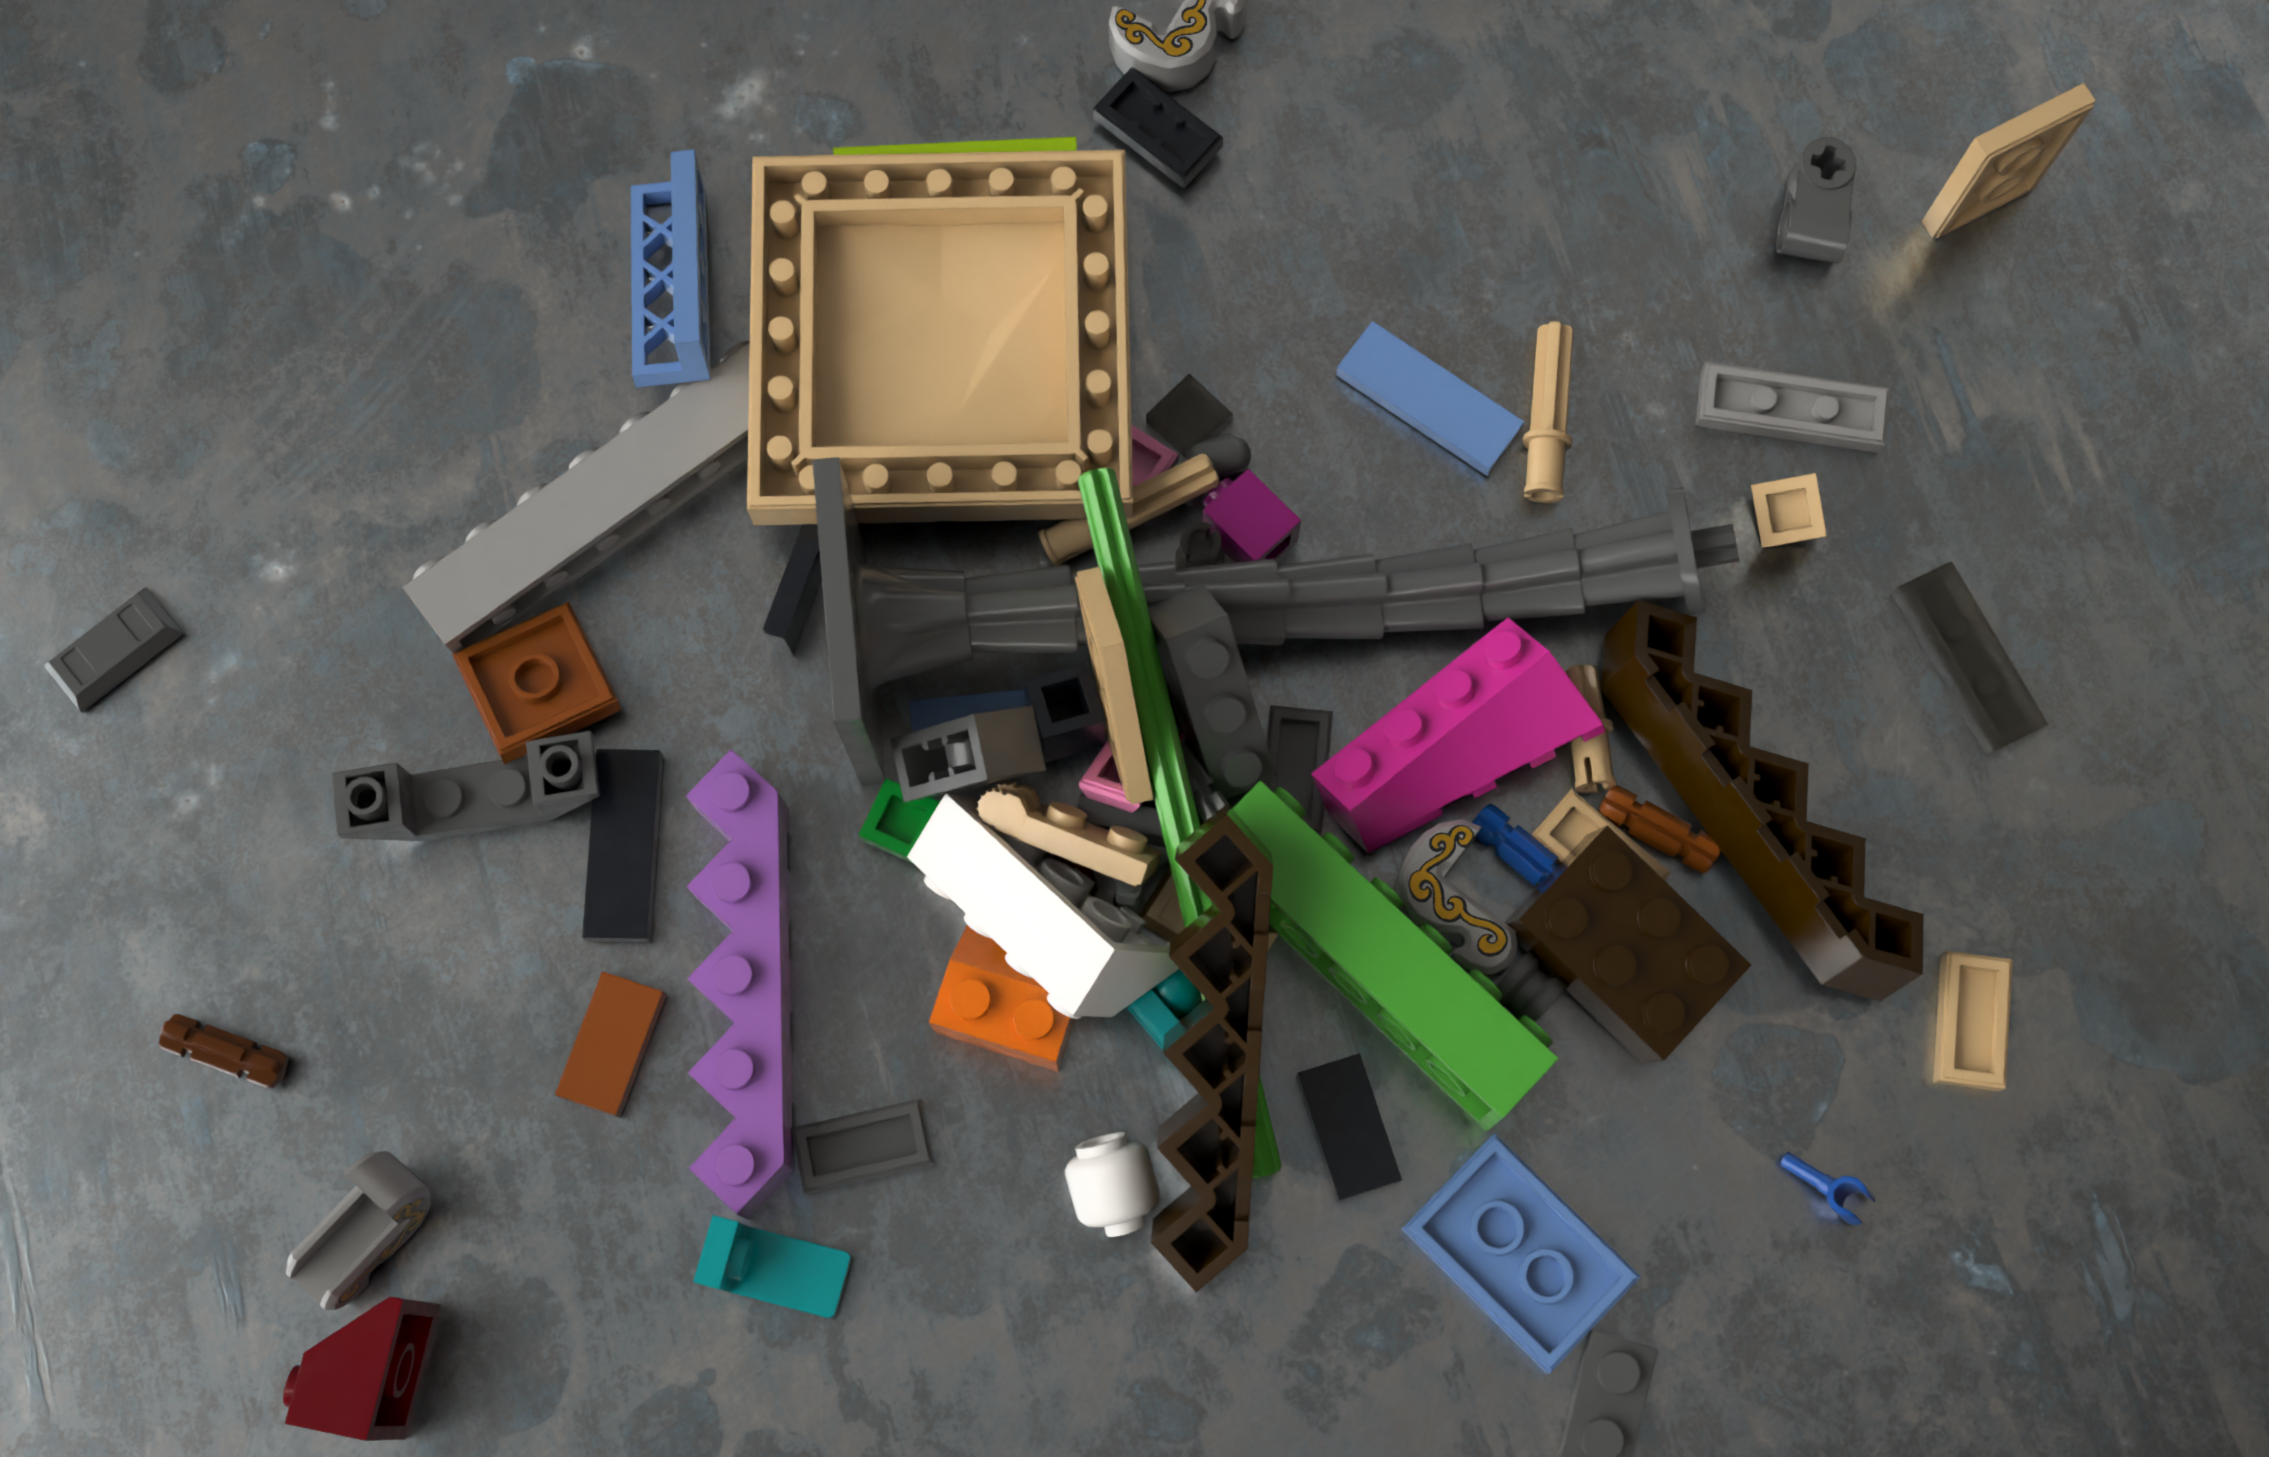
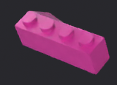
[1311,617,1605,853]

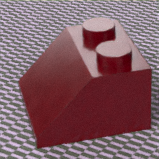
[283,1296,440,1441]

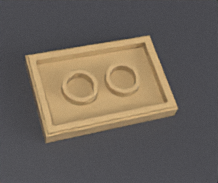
[1921,83,2096,239]
[1075,567,1153,805]

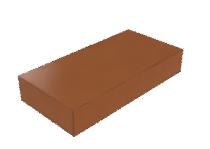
[555,971,667,1118]

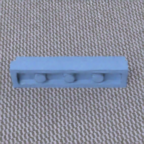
[631,149,711,388]

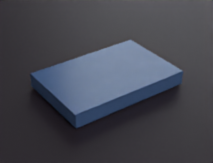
[1401,1133,1641,1374]

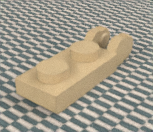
[976,780,1162,887]

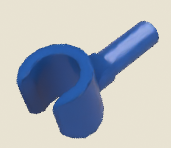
[1780,1151,1876,1225]

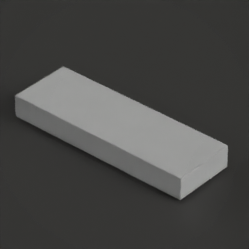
[1695,362,1890,453]

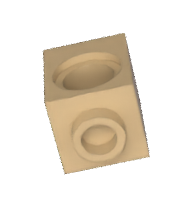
[1751,473,1827,548]

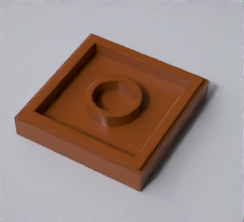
[452,601,622,765]

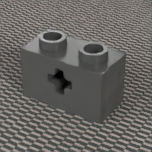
[891,706,1046,802]

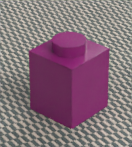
[1202,469,1301,563]

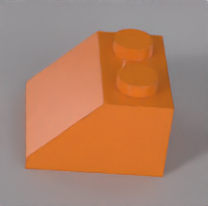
[929,925,1076,1072]

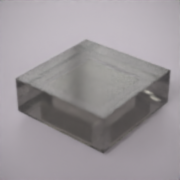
[1146,373,1233,459]

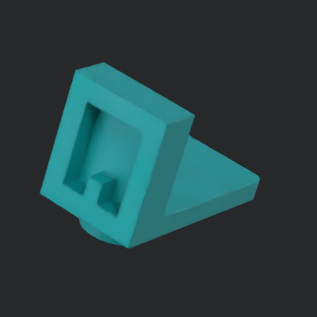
[693,1215,851,1318]

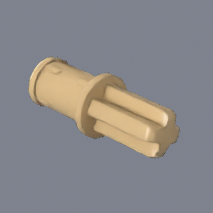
[1565,665,1617,793]

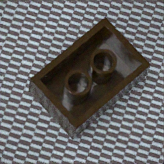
[1504,825,1751,1063]

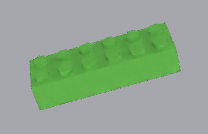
[1233,781,1559,1131]

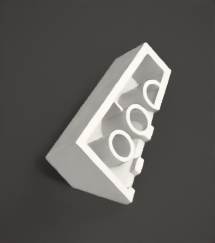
[907,793,1179,1019]

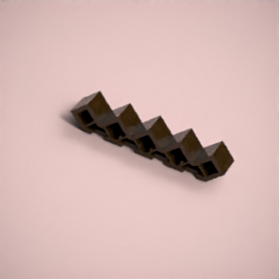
[1600,600,1924,1001]
[1151,803,1273,1292]

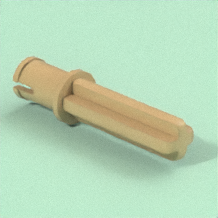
[1522,321,1574,503]
[1038,454,1219,567]

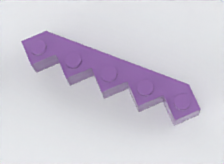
[686,749,795,1220]

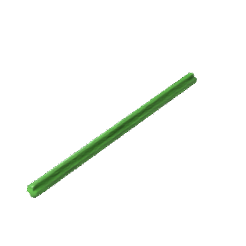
[1078,467,1282,1178]

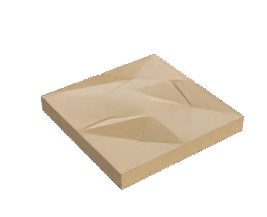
[747,150,1133,525]

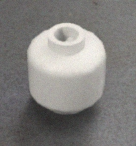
[1065,1132,1160,1237]

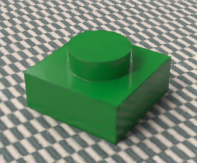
[858,778,940,864]

